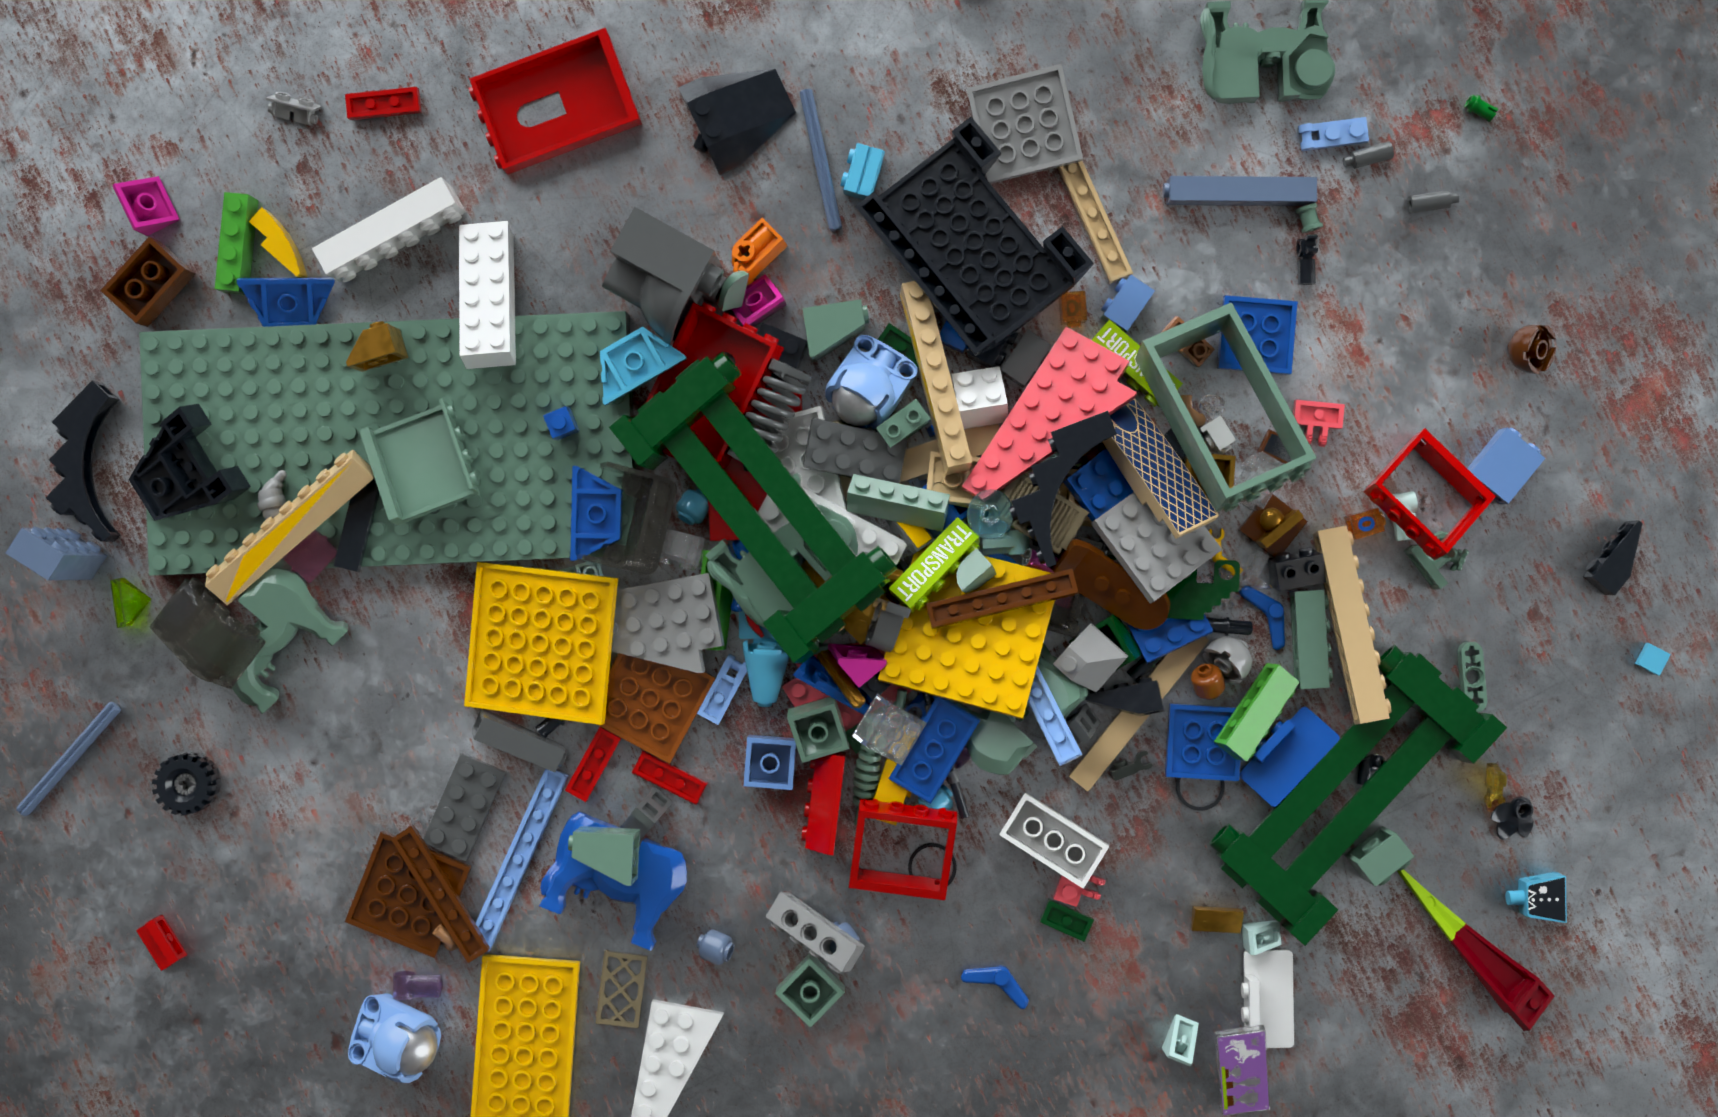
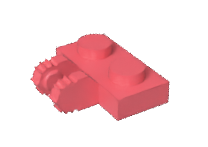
[1293,400,1345,447]
[1053,875,1106,907]

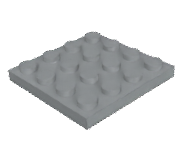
[967,64,1083,184]
[1091,492,1222,604]

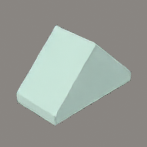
[1241,920,1282,955]
[1162,1014,1199,1066]

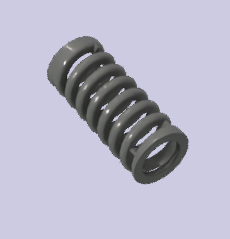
[727,358,813,462]

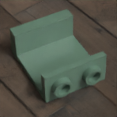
[876,399,931,448]

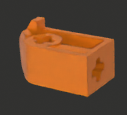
[732,218,788,285]

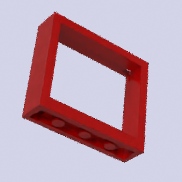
[1363,428,1496,561]
[849,799,957,901]

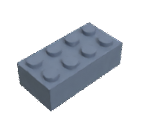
[6,526,107,580]

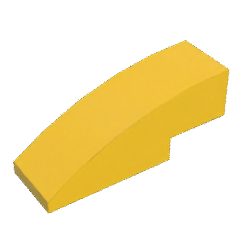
[249,207,307,278]

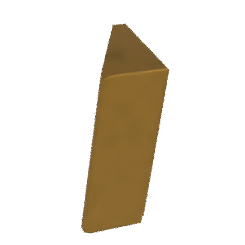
[1191,906,1244,933]

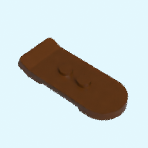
[1050,539,1170,630]

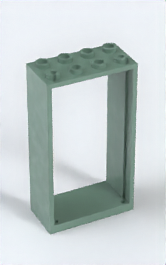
[1135,302,1317,512]

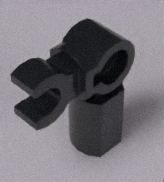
[1296,234,1318,285]

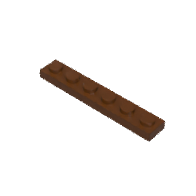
[926,569,1078,629]
[391,825,491,963]

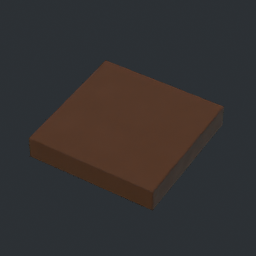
[1238,492,1308,557]

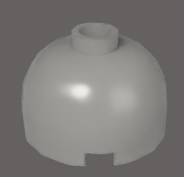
[1202,636,1252,685]

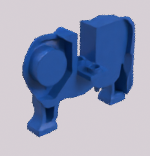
[539,812,687,951]

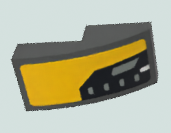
[886,520,935,554]

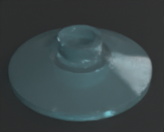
[967,489,1013,539]

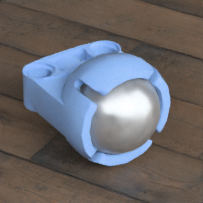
[825,335,918,429]
[348,993,441,1083]

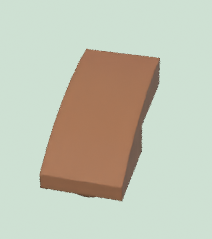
[1161,316,1215,367]

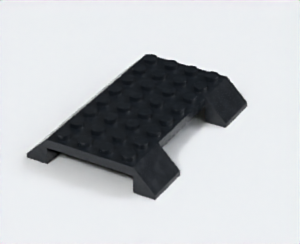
[855,117,1094,356]

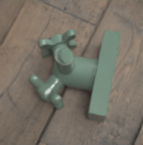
[1404,531,1469,589]

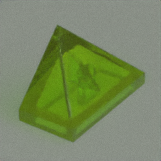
[110,578,151,628]

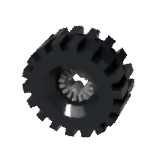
[152,752,221,816]

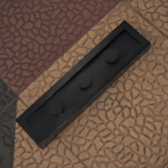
[334,478,379,572]

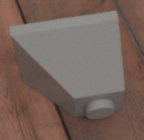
[1053,623,1128,692]

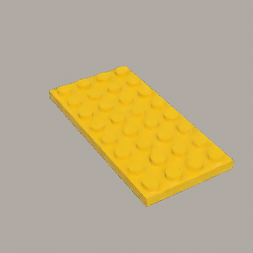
[471,954,580,1117]

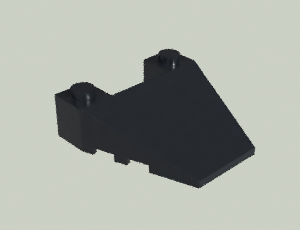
[128,404,251,521]

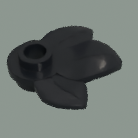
[1490,796,1534,840]

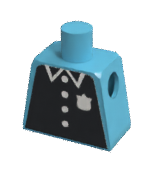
[1505,872,1567,923]

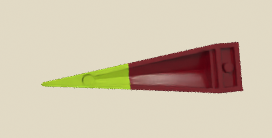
[1397,869,1555,1031]

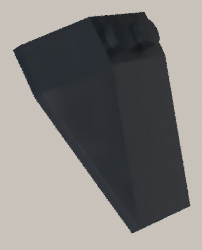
[678,69,796,176]

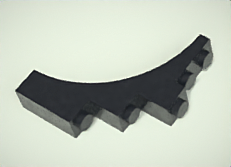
[46,380,121,542]
[1009,411,1117,568]

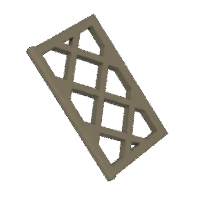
[596,950,648,1028]

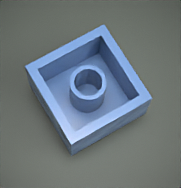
[743,735,797,790]

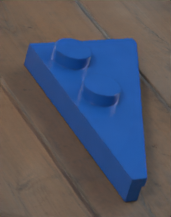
[793,655,875,716]

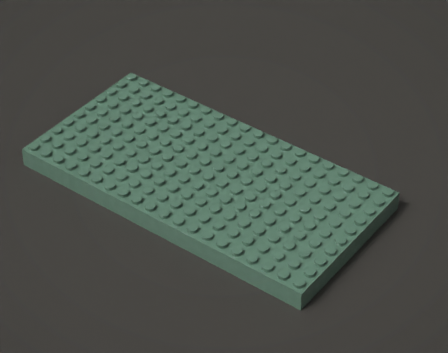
[139,311,639,576]

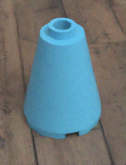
[743,638,789,707]

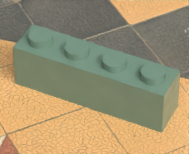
[847,474,950,532]
[1289,590,1333,689]

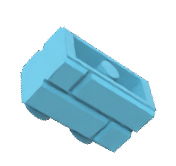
[840,143,885,200]

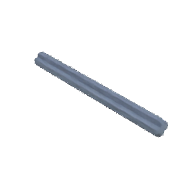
[800,89,842,231]
[16,702,121,816]

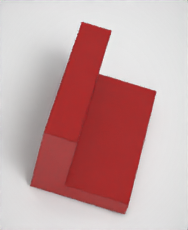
[136,915,187,971]

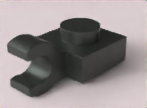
[1108,750,1153,781]

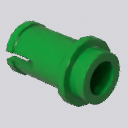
[1464,94,1498,122]

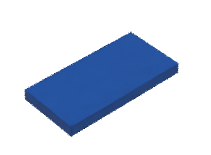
[889,697,981,804]

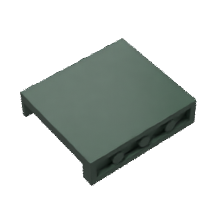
[359,398,480,526]

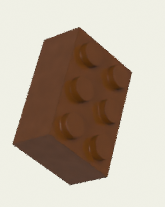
[100,236,196,327]

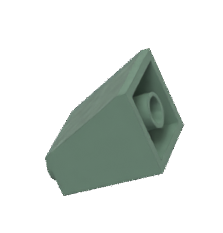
[802,299,869,363]
[568,826,640,886]

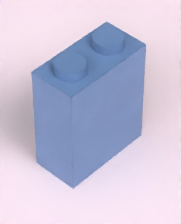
[1467,427,1545,505]

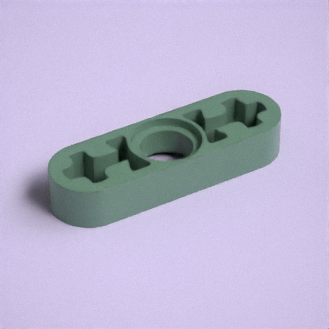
[1457,641,1487,712]

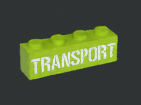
[1092,319,1183,408]
[889,517,980,613]

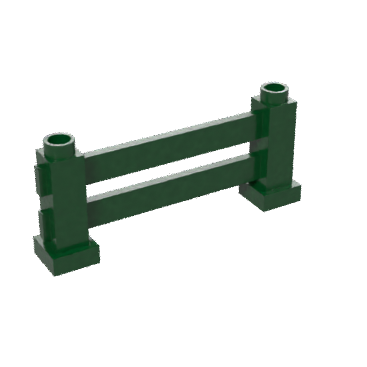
[609,352,898,663]
[1209,645,1507,946]

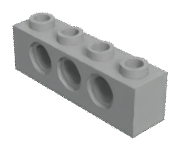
[766,892,865,973]

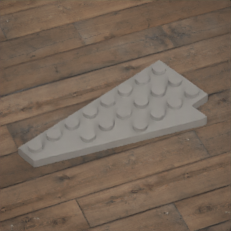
[611,573,724,673]

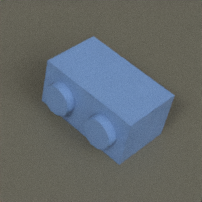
[1101,275,1155,333]

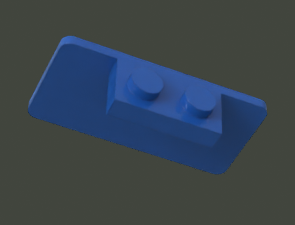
[1240,707,1340,807]

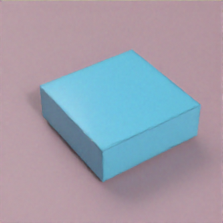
[1635,643,1671,676]

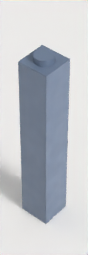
[1162,176,1317,206]

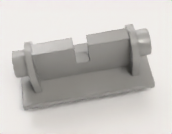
[266,92,322,126]

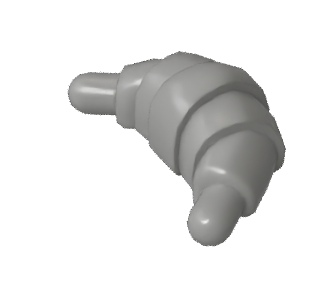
[257,470,287,519]

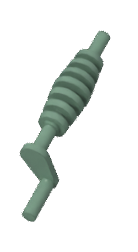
[853,688,907,826]

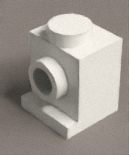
[1198,415,1236,455]

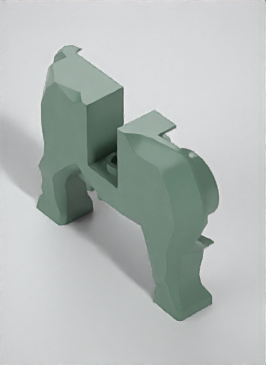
[1200,0,1335,104]
[705,473,858,629]
[188,568,348,714]
[947,643,1088,775]

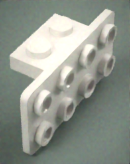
[1241,949,1294,1048]

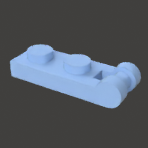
[1298,117,1369,151]
[697,654,747,725]

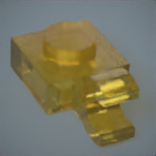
[1484,763,1507,808]

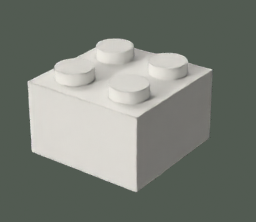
[951,366,1008,429]

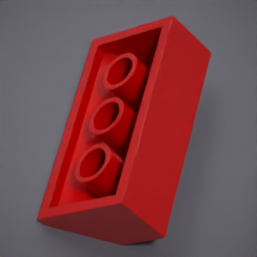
[801,751,846,855]

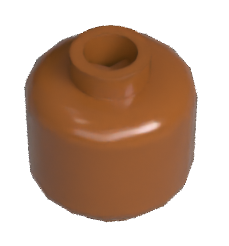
[1191,664,1225,700]

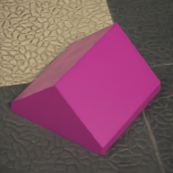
[113,176,179,236]
[732,274,787,327]
[828,643,887,687]

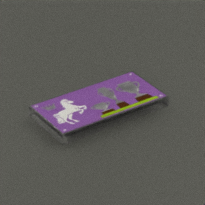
[1215,1025,1270,1116]

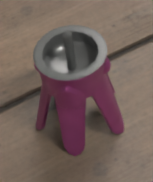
[1020,548,1058,573]

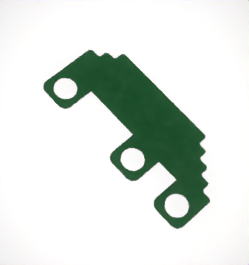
[1107,555,1240,620]

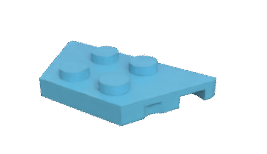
[600,327,688,406]

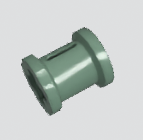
[1295,203,1324,234]

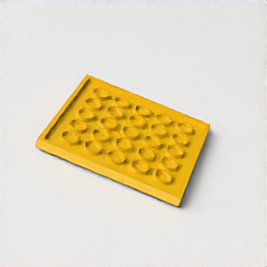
[878,542,1055,719]
[464,562,618,725]

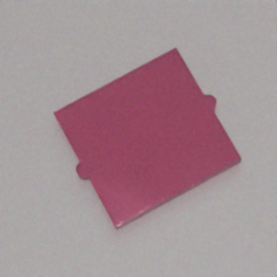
[283,529,337,583]

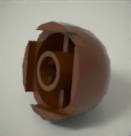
[1508,325,1556,374]

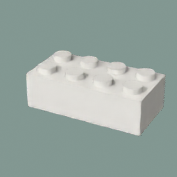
[999,793,1110,889]

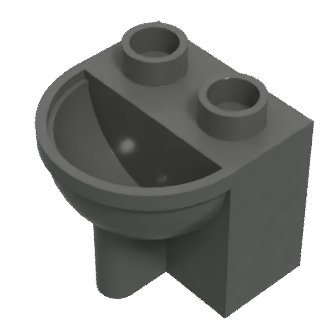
[602,207,726,346]

